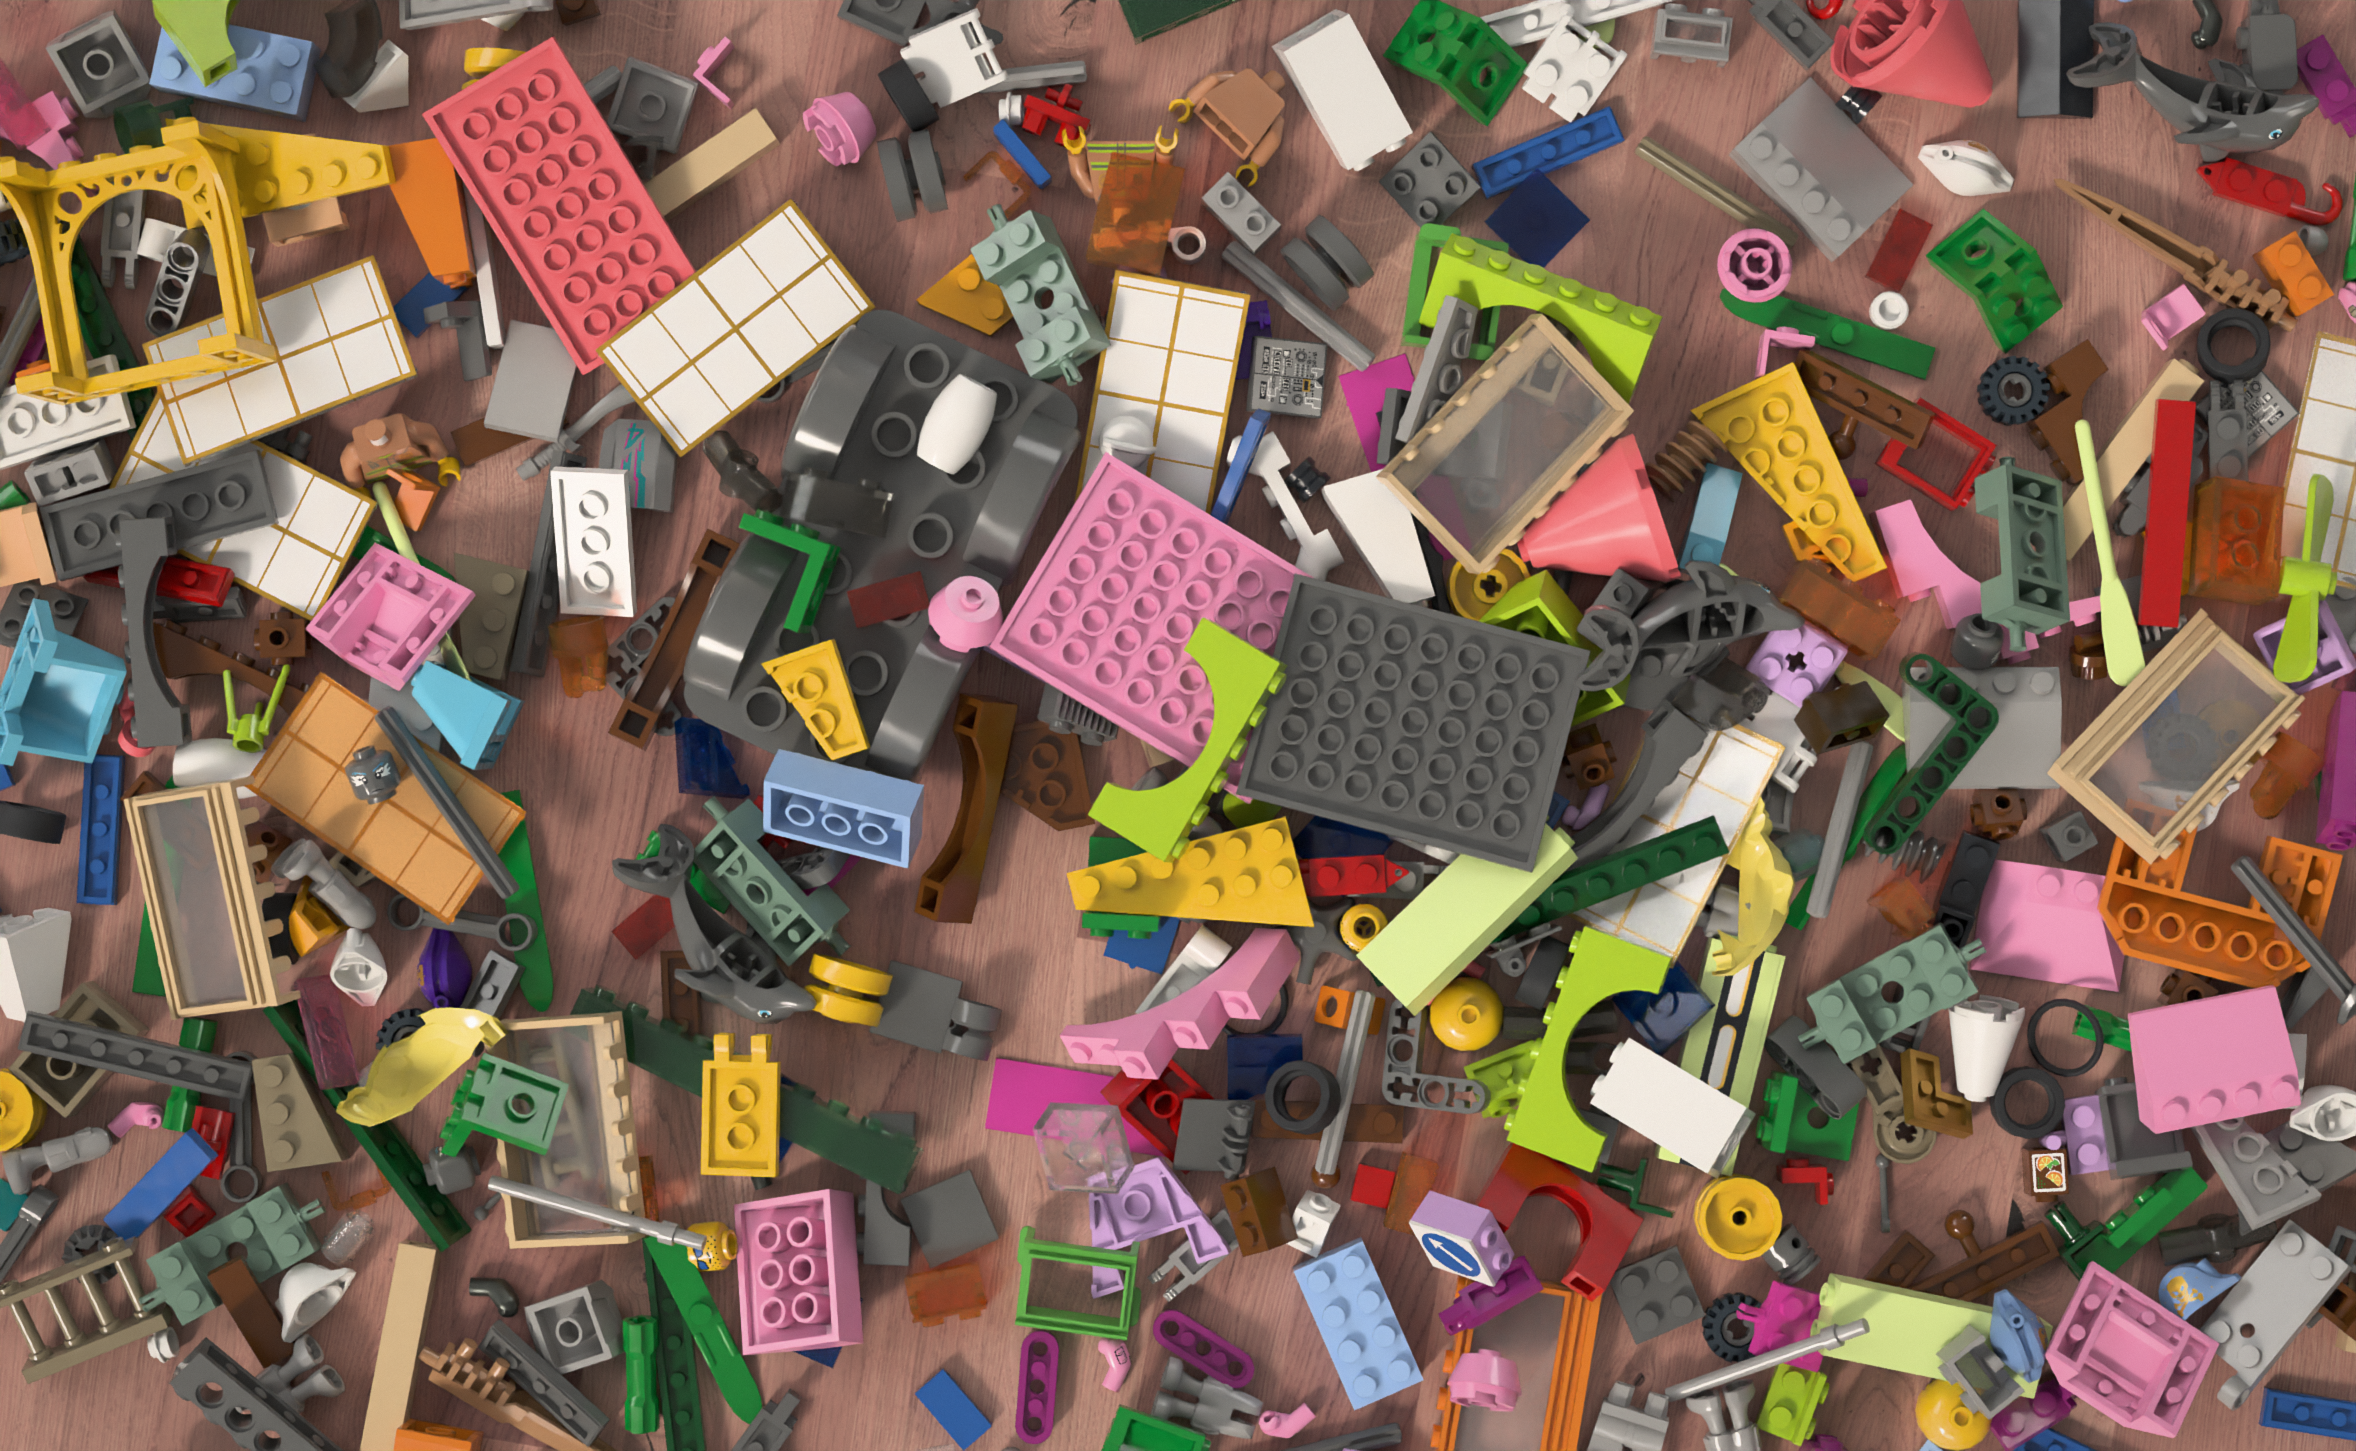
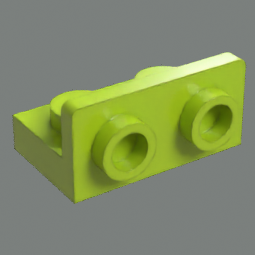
[1463,1040,1535,1118]
[1755,1363,1829,1447]

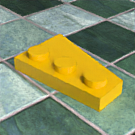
[761,639,871,760]

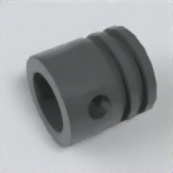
[1761,1223,1821,1285]

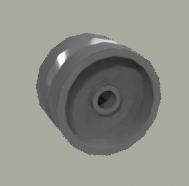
[877,129,949,222]
[1280,215,1374,311]

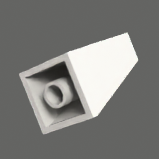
[1272,9,1413,171]
[1321,469,1435,608]
[1590,1038,1756,1179]

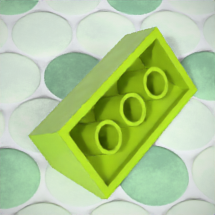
[1479,570,1631,727]

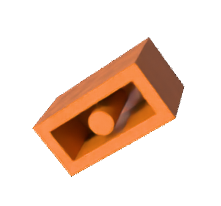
[2252,231,2334,318]

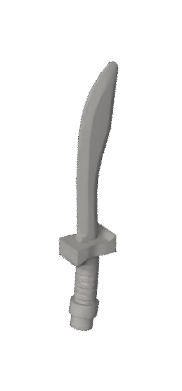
[516,384,635,481]

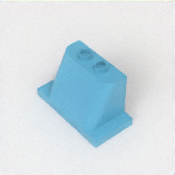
[0,598,127,766]
[411,660,525,770]

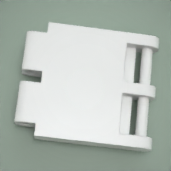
[900,8,1009,108]
[1521,11,1627,123]
[1726,689,1818,793]

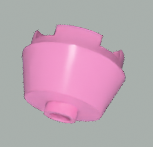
[803,92,876,167]
[1717,228,1792,303]
[928,576,1003,653]
[1447,1349,1522,1412]

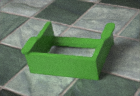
[1401,223,1509,361]
[1015,1226,1142,1340]

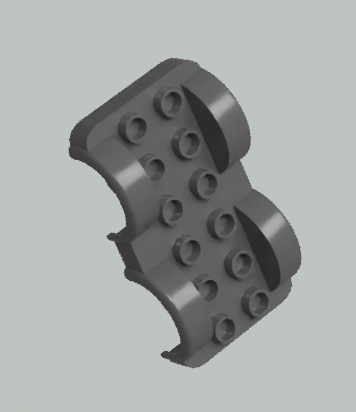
[683,310,1081,784]

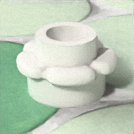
[999,92,1025,129]
[147,1327,180,1363]

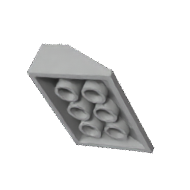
[1729,77,1913,263]
[1901,667,2062,789]

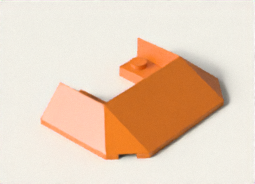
[2097,799,2343,988]

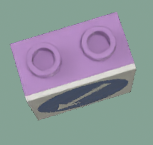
[1409,1190,1515,1287]

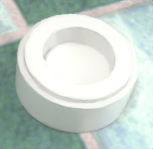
[1869,291,1909,330]

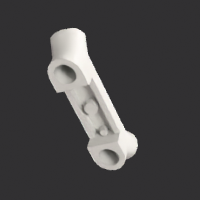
[1226,431,1345,581]

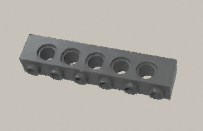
[169,1337,344,1451]

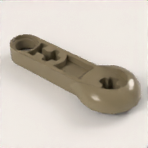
[1848,1043,1937,1164]

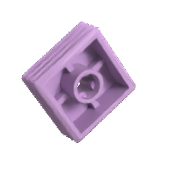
[2253,601,2356,695]
[1745,619,1848,708]

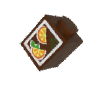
[2021,1147,2069,1202]

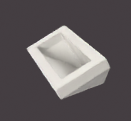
[339,39,409,113]

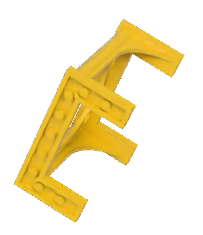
[0,117,277,405]

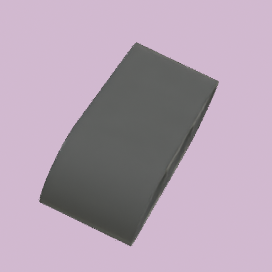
[144,229,210,337]
[1764,1015,1867,1120]

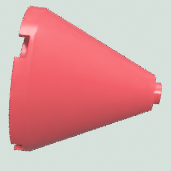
[1830,0,1993,108]
[1517,434,1681,582]

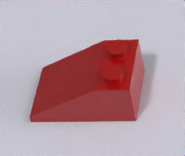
[1100,1057,1215,1175]

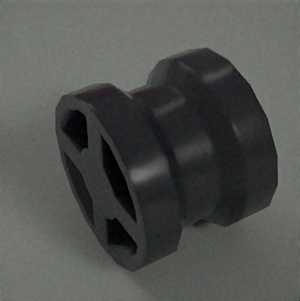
[1835,86,1882,124]
[1284,456,1331,503]

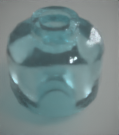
[1773,827,1825,882]

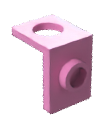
[693,36,735,109]
[2141,283,2205,351]
[1754,327,1815,380]

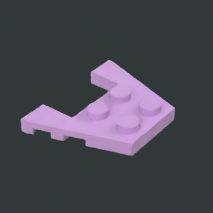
[1089,1156,1231,1299]

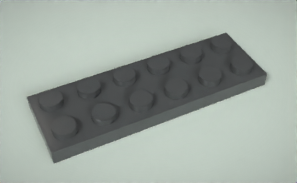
[40,450,279,581]

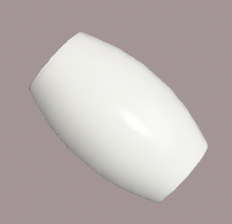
[917,374,997,475]
[173,738,268,799]

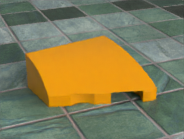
[289,875,351,957]

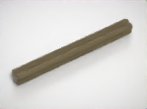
[1635,136,1798,250]

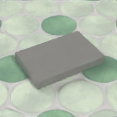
[484,320,578,443]

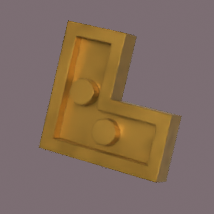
[1900,1049,1973,1139]

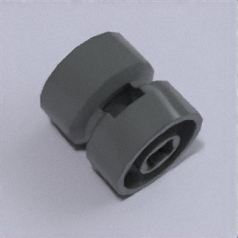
[942,997,1002,1061]

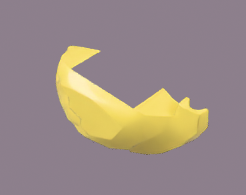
[1712,797,1795,977]
[336,1007,509,1127]

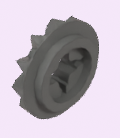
[62,1225,118,1284]

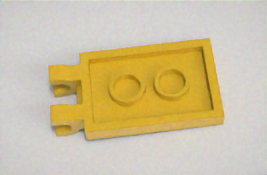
[701,1032,781,1177]

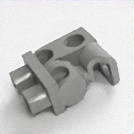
[1586,1380,1669,1451]

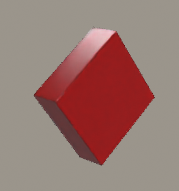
[1350,1163,1395,1209]

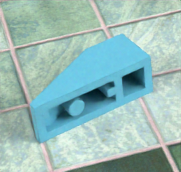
[1677,463,1743,575]

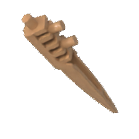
[2054,178,2298,332]
[417,1338,617,1451]

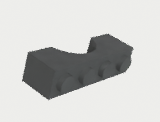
[857,1110,916,1266]

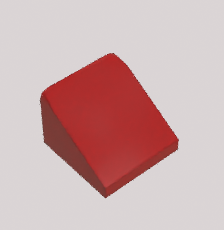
[162,1184,217,1238]

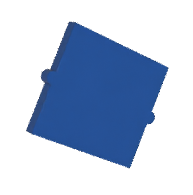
[1103,916,1180,974]

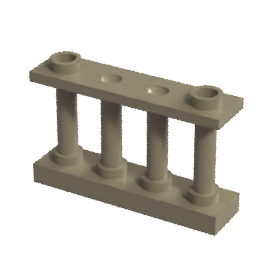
[0,1236,173,1384]

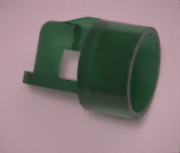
[113,97,194,155]

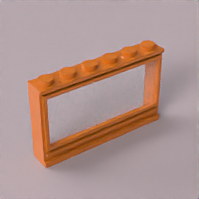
[1430,1275,1602,1451]

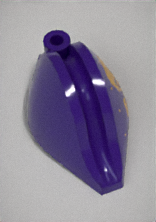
[416,928,472,1009]

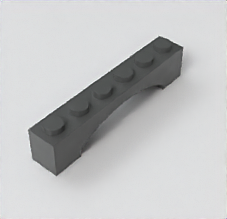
[115,516,192,748]
[1563,698,1708,873]

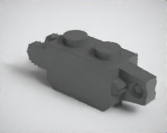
[2236,0,2298,94]
[2112,423,2209,538]

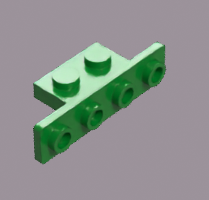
[2072,1167,2208,1274]

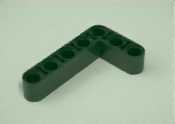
[1863,652,1999,855]

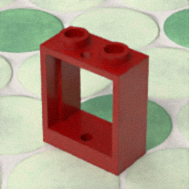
[1874,397,1997,511]

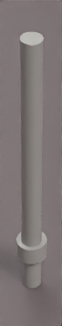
[488,1175,707,1251]
[1665,1318,1870,1402]

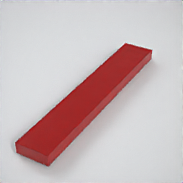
[2138,399,2196,628]

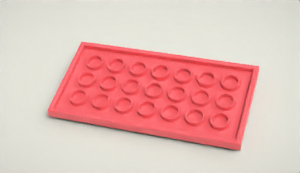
[422,36,697,375]

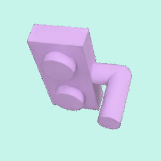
[2039,1095,2109,1175]

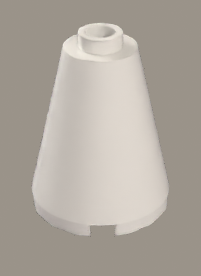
[1948,995,2025,1102]

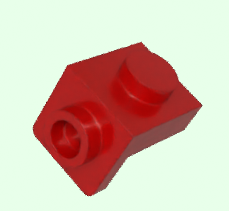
[1776,1158,1834,1205]

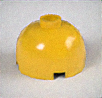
[1429,977,1503,1051]
[1915,1379,1993,1451]

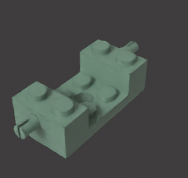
[971,204,1111,386]
[1974,456,2070,652]
[693,796,851,967]
[1798,922,1987,1065]
[138,1183,326,1326]

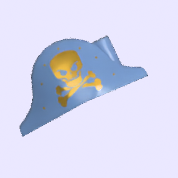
[2158,1258,2242,1321]
[1990,1289,2048,1383]

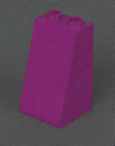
[2315,690,2356,851]

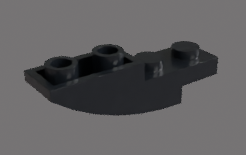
[1925,830,2000,949]

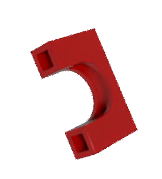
[1474,1143,1644,1302]

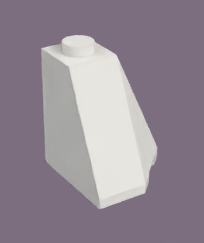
[0,908,72,1023]

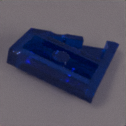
[674,717,750,799]
[1227,1034,1303,1100]

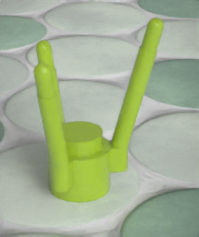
[223,664,290,753]

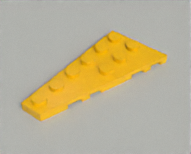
[165,118,396,230]
[1690,362,1888,583]
[1067,817,1315,927]

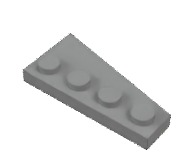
[1395,295,1478,460]
[2190,1116,2322,1230]

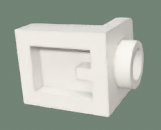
[1286,1190,1341,1258]

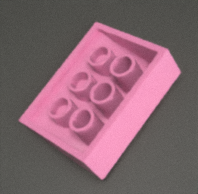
[2128,985,2301,1134]
[734,1189,863,1355]

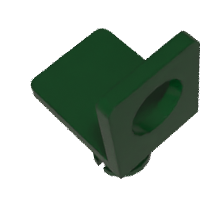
[1597,1157,1675,1218]
[2044,1201,2105,1282]

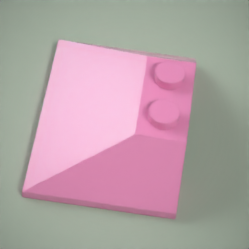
[305,543,476,691]
[1969,859,2124,992]
[2044,1261,2220,1438]

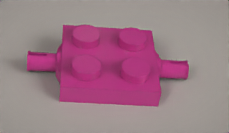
[1737,1280,1823,1373]

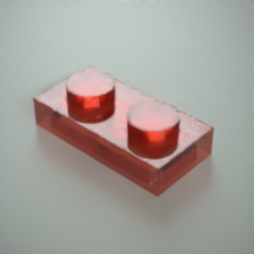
[1865,209,1933,293]
[847,571,930,629]
[611,895,675,960]

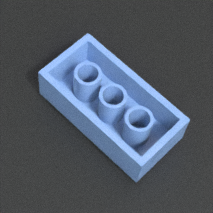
[149,24,321,122]
[763,749,924,868]
[1293,1237,1424,1411]

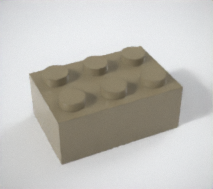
[8,981,150,1118]

